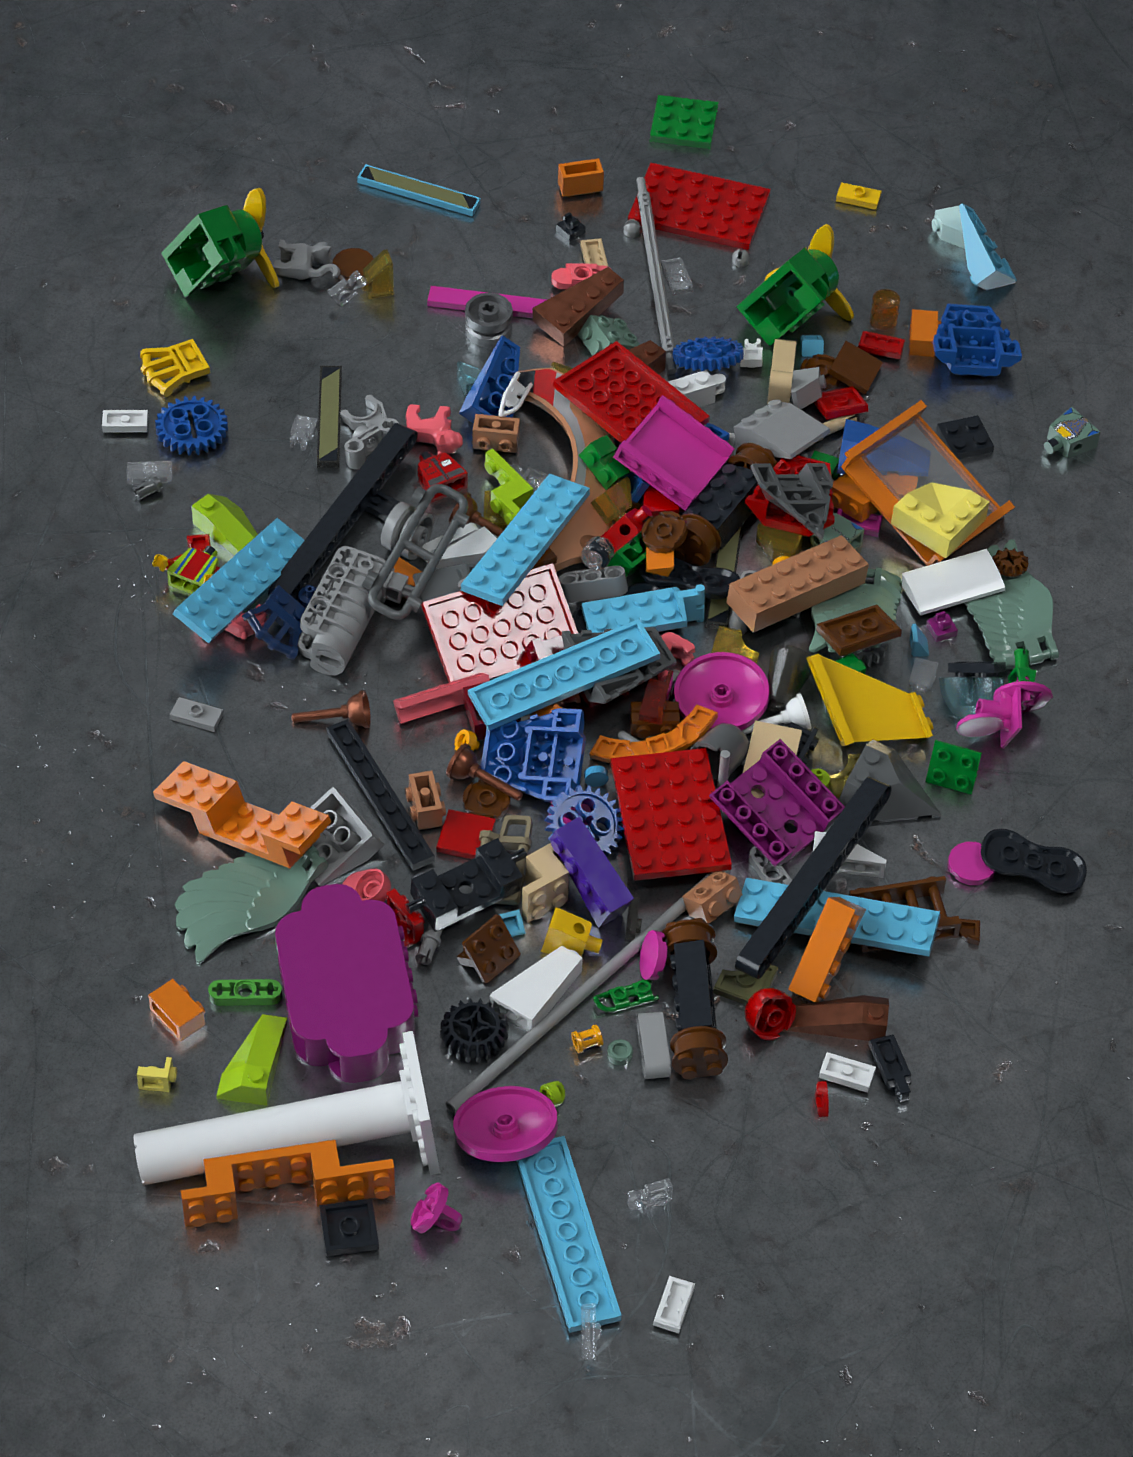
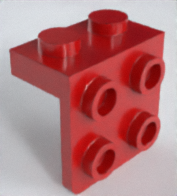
[386,888,425,948]

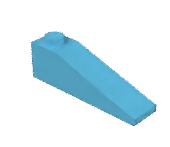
[959,203,1017,290]

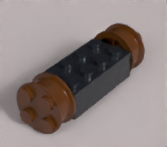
[674,443,777,566]
[662,918,728,1079]

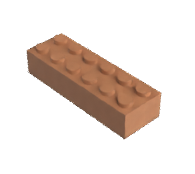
[726,535,869,633]

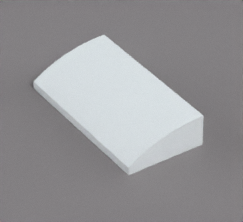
[902,549,1005,615]

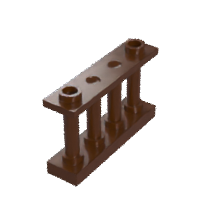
[849,876,961,952]

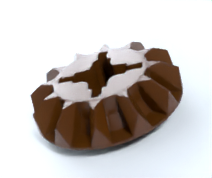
[992,547,1028,577]

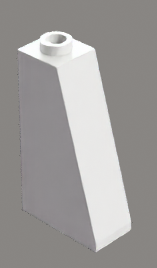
[490,946,583,1032]

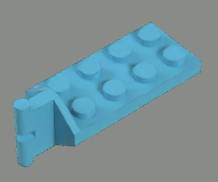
[582,584,705,633]

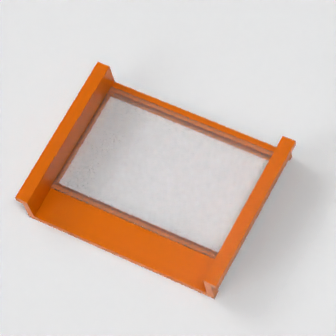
[841,400,1015,566]

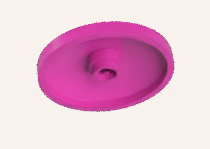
[674,652,769,732]
[453,1086,558,1162]

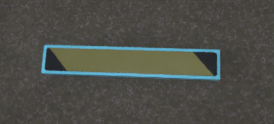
[357,164,481,217]

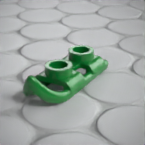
[593,980,659,1013]

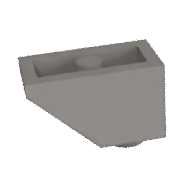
[791,367,826,410]

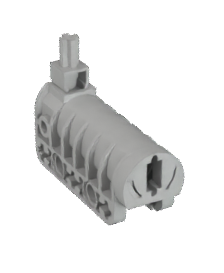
[298,546,420,675]

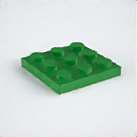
[649,95,719,149]

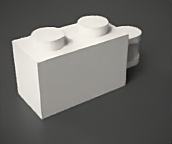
[668,370,726,407]

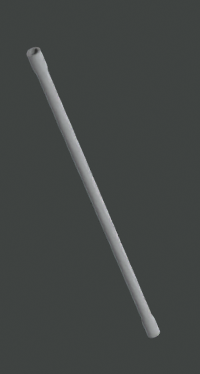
[445,870,730,1114]

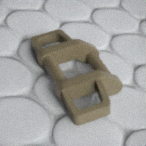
[479,815,533,905]

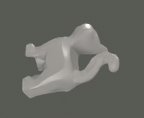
[273,240,340,280]

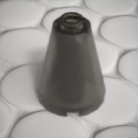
[767,645,812,713]

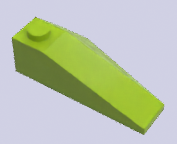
[191,494,258,556]
[216,1014,287,1106]

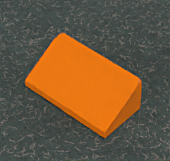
[646,546,674,577]

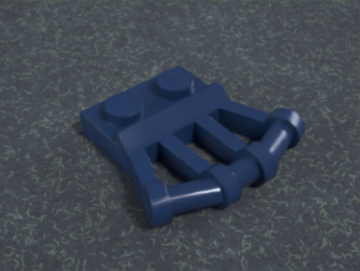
[242,585,308,660]

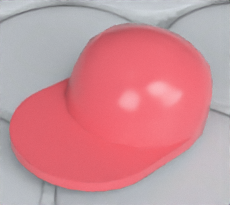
[343,868,391,902]

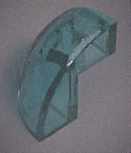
[939,677,1004,719]

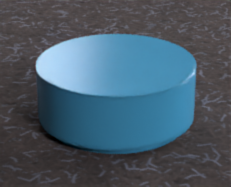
[584,765,609,787]

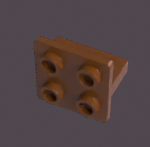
[457,915,521,983]

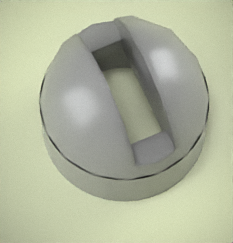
[624,219,641,238]
[732,249,749,268]

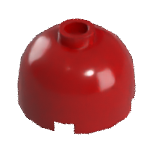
[744,988,796,1040]

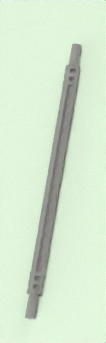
[637,177,677,374]

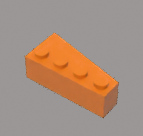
[788,897,866,1002]

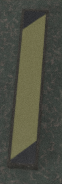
[317,366,342,468]
[705,525,743,631]

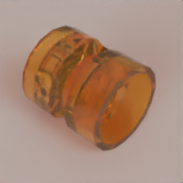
[870,289,901,330]

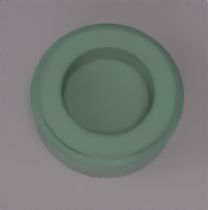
[607,1039,633,1066]

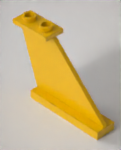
[806,654,934,746]

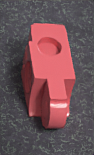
[551,263,612,290]

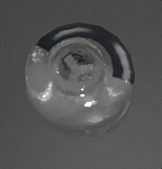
[581,536,614,571]

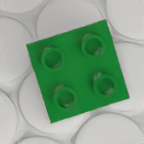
[925,740,982,795]

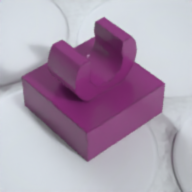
[926,611,958,642]

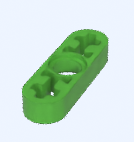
[208,979,282,1006]

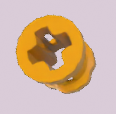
[571,1024,603,1054]

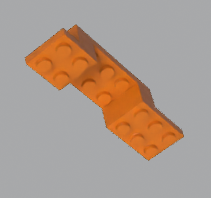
[153,761,331,868]
[181,1140,395,1227]

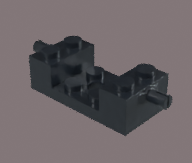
[405,838,527,932]

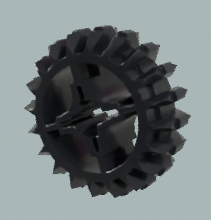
[440,998,509,1064]

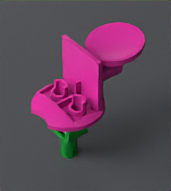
[956,648,1053,749]

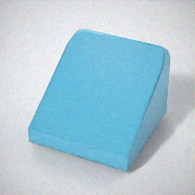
[800,335,824,357]
[909,624,929,657]
[498,909,526,937]

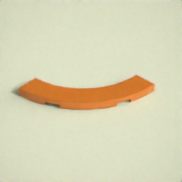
[589,704,718,763]

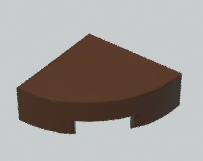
[959,919,980,946]

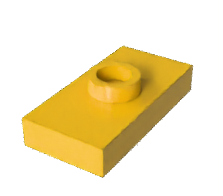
[836,182,882,210]

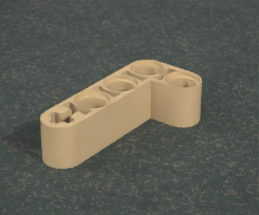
[767,339,796,404]

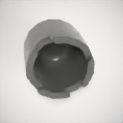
[690,723,749,783]

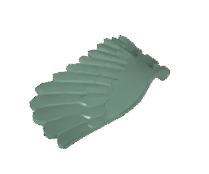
[809,567,902,653]

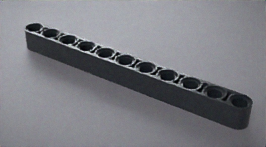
[268,423,418,600]
[735,777,892,979]

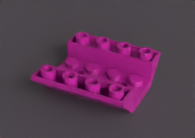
[709,739,845,867]

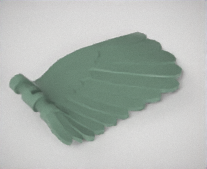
[963,539,1059,669]
[175,845,329,964]

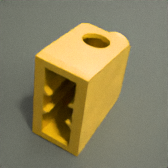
[541,907,603,957]

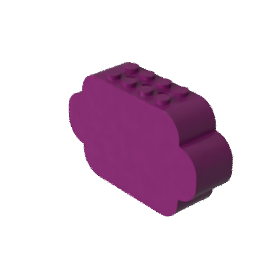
[275,884,419,1083]

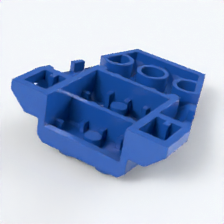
[933,304,1022,377]
[481,708,586,802]

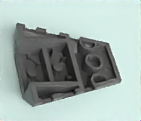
[562,627,677,704]

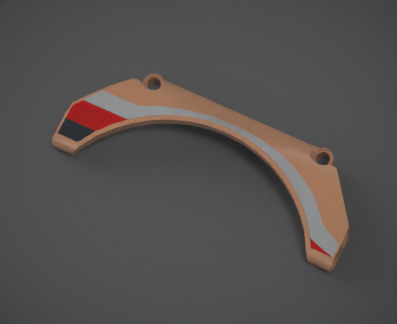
[517,367,619,572]

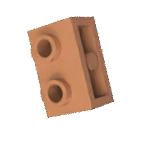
[473,414,520,453]
[405,771,446,830]
[682,871,742,924]

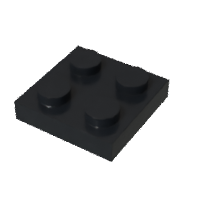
[936,415,994,459]
[948,661,1006,678]
[319,1198,379,1256]

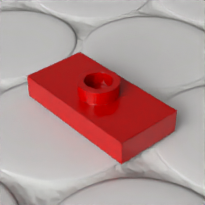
[858,331,905,359]

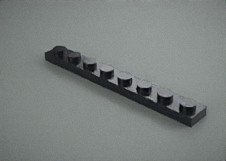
[327,719,435,870]

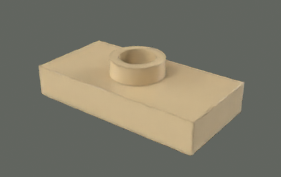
[580,238,608,266]

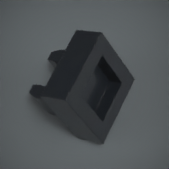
[556,212,586,242]

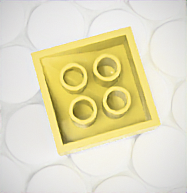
[891,482,989,558]

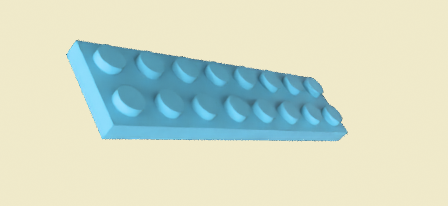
[461,474,590,606]
[173,518,304,644]
[468,619,660,731]
[734,878,940,957]
[516,1136,622,1333]

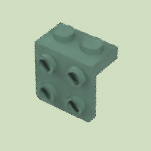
[578,315,640,356]

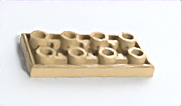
[743,720,802,798]

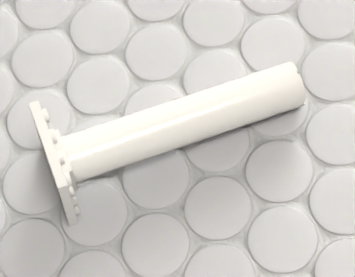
[134,1031,440,1186]

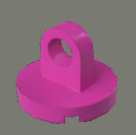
[410,1182,463,1234]

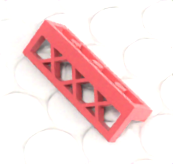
[393,673,490,723]

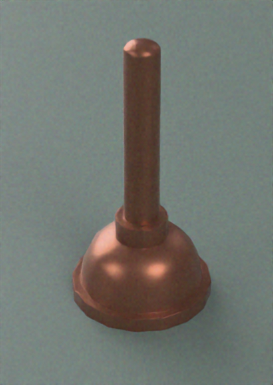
[449,492,504,537]
[291,690,371,728]
[446,743,523,801]

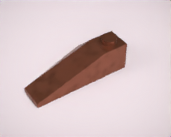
[783,995,889,1041]

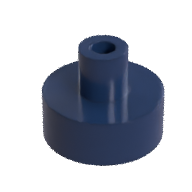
[299,585,318,608]

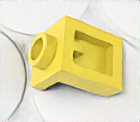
[137,1057,177,1092]

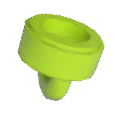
[539,1081,565,1108]

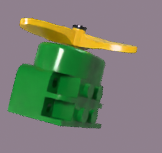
[161,188,279,298]
[736,224,854,346]

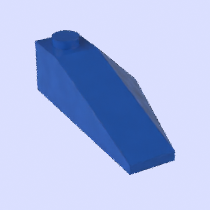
[459,336,520,423]

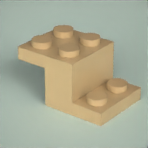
[522,843,569,923]

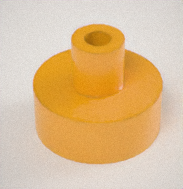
[454,729,480,751]

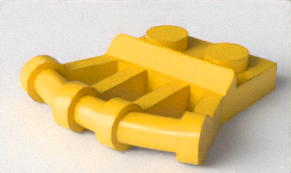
[140,339,210,397]

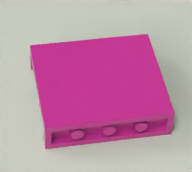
[613,395,735,511]

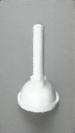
[742,693,811,735]

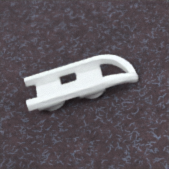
[499,372,533,417]

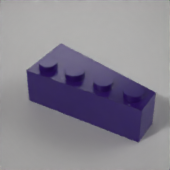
[550,817,634,928]

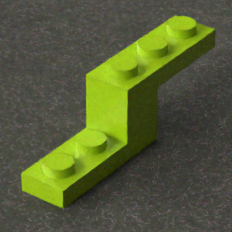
[484,448,533,525]

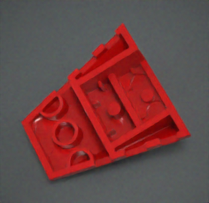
[745,455,835,537]

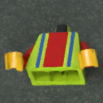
[152,546,220,594]

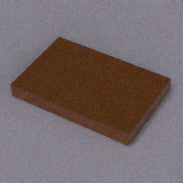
[816,605,902,656]

